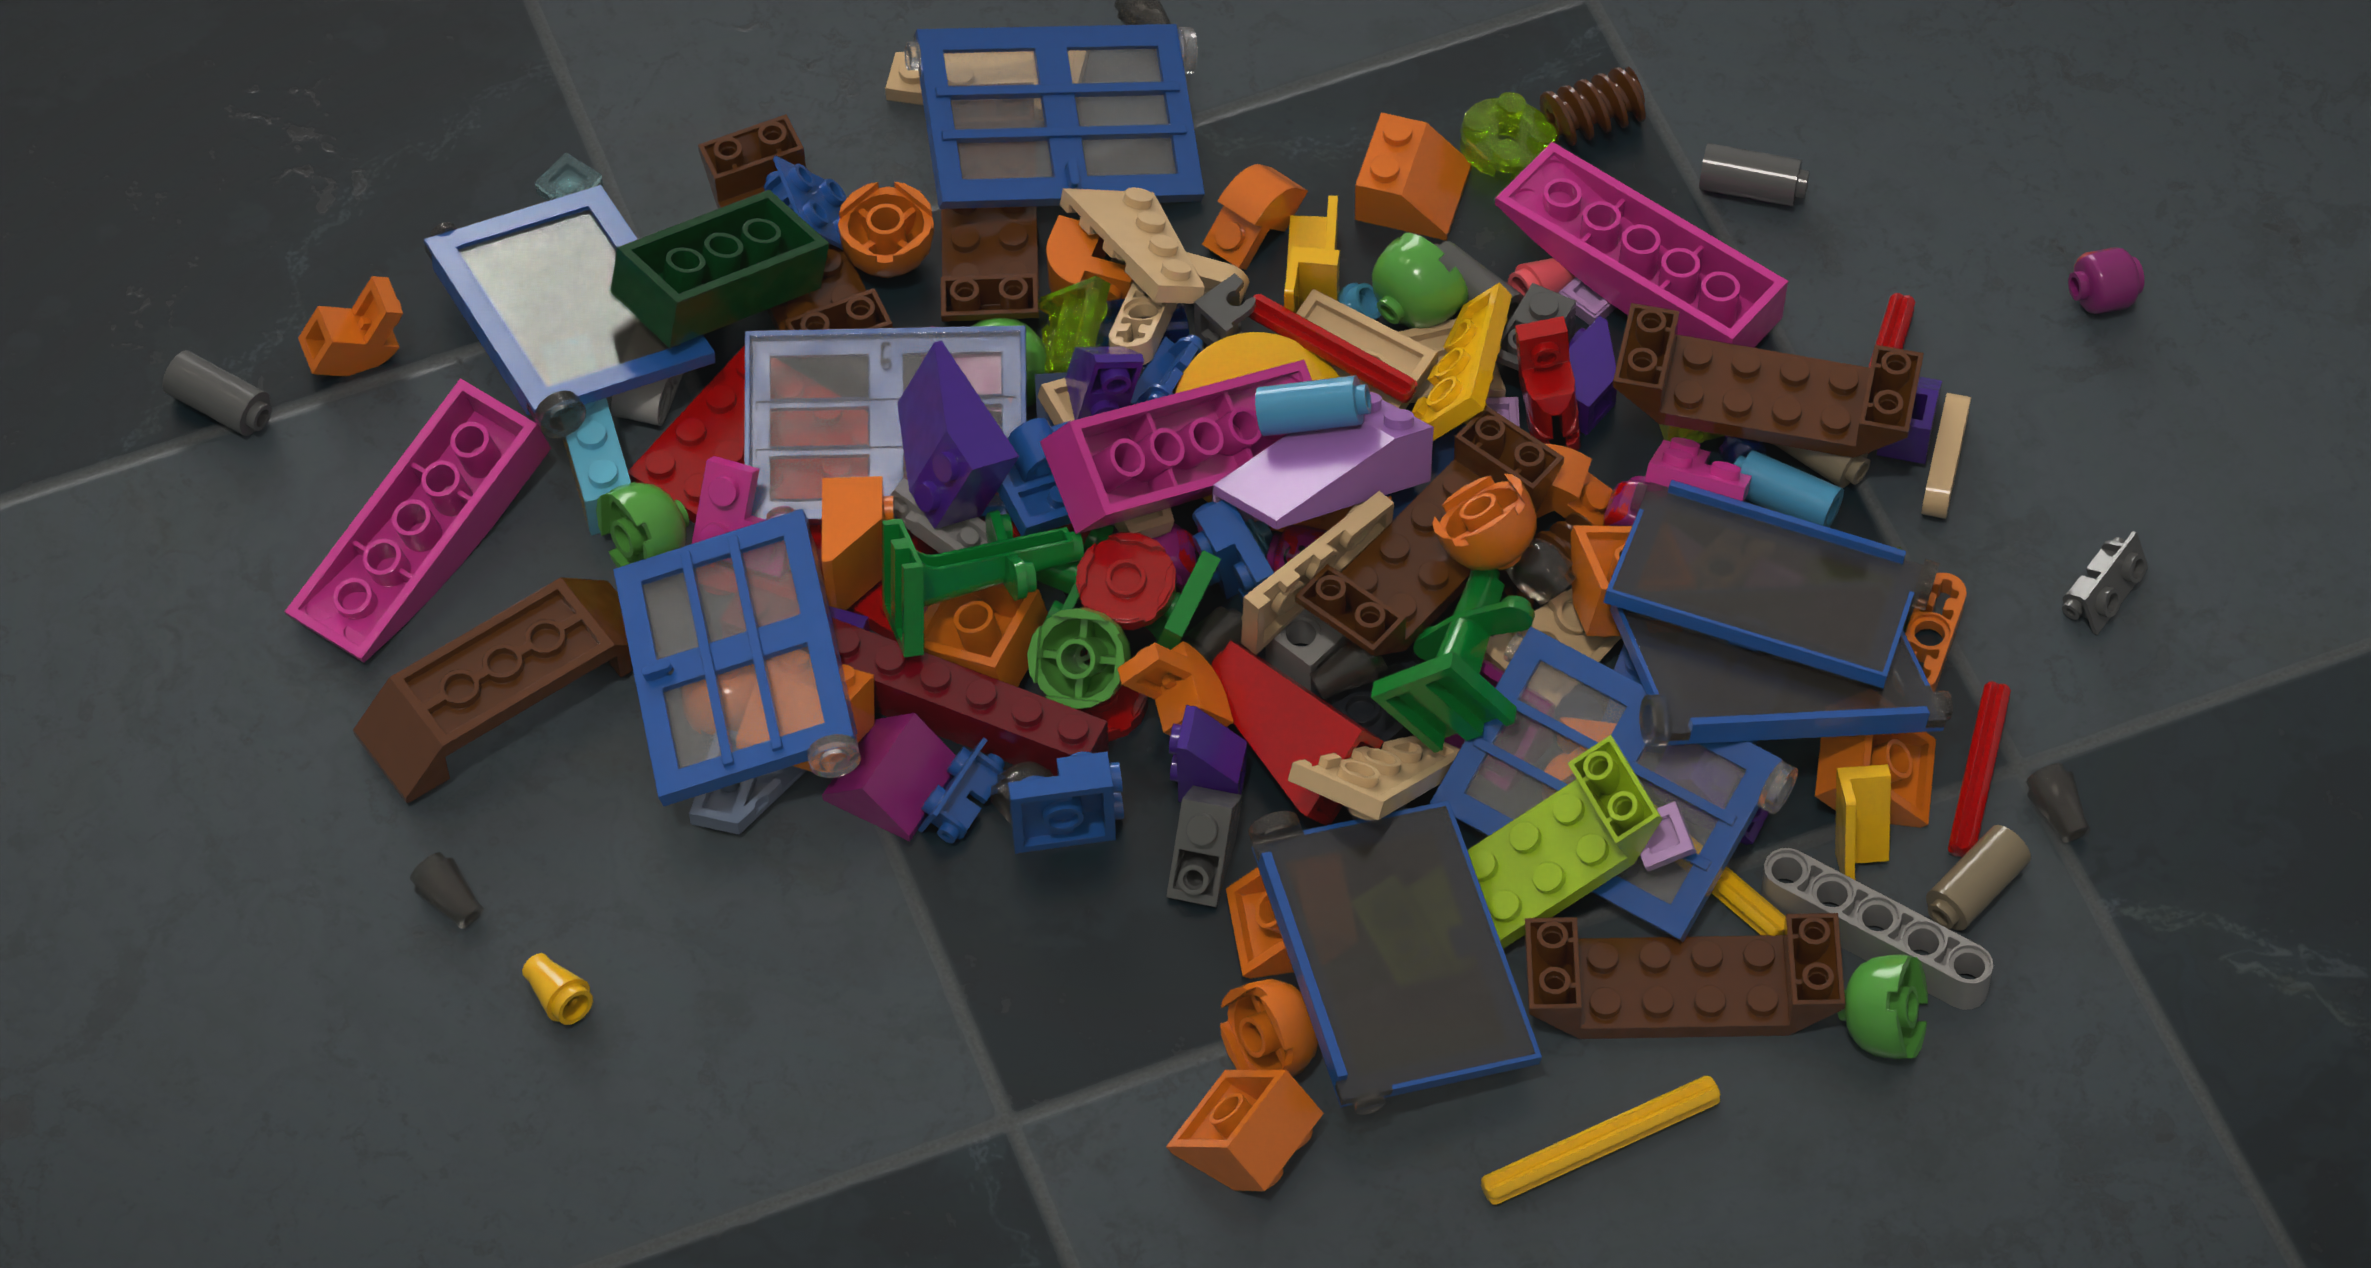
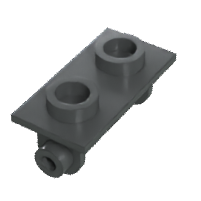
[2062,531,2148,635]

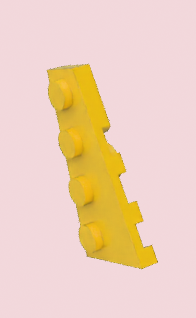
[1412,282,1512,441]

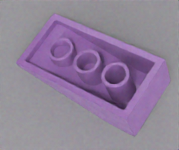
[1213,392,1434,530]

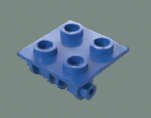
[764,156,846,250]

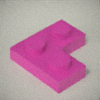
[1645,437,1752,502]
[692,456,790,580]

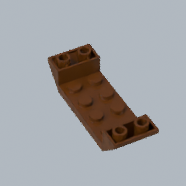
[941,84,1040,322]
[698,114,893,361]
[1613,303,1924,458]
[1295,405,1564,656]
[353,577,663,804]
[1525,913,1845,1039]

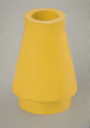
[522,953,593,1025]

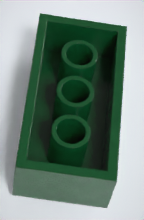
[610,190,829,348]

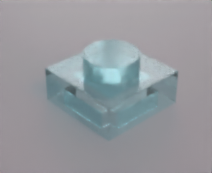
[535,153,604,216]

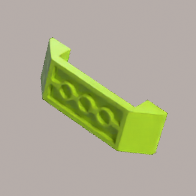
[1351,735,1663,989]

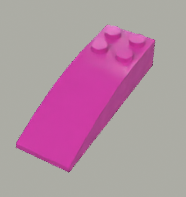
[1495,142,1788,348]
[1040,360,1312,534]
[285,378,551,663]

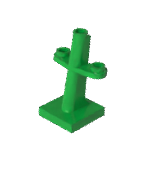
[882,510,1084,657]
[1036,525,1221,650]
[1371,569,1535,753]

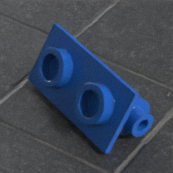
[1130,335,1204,405]
[918,737,1005,843]

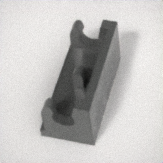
[1194,273,1256,349]

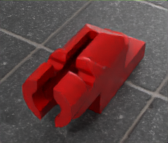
[1515,316,1581,452]

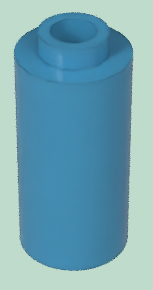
[1255,375,1372,436]
[1734,450,1844,528]

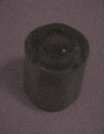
[1182,606,1246,665]

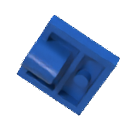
[997,418,1071,536]

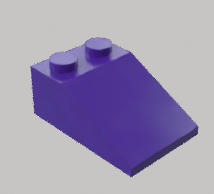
[897,341,1019,529]

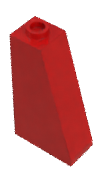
[1211,640,1384,826]

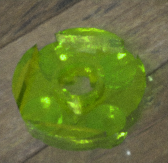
[1460,92,1557,179]

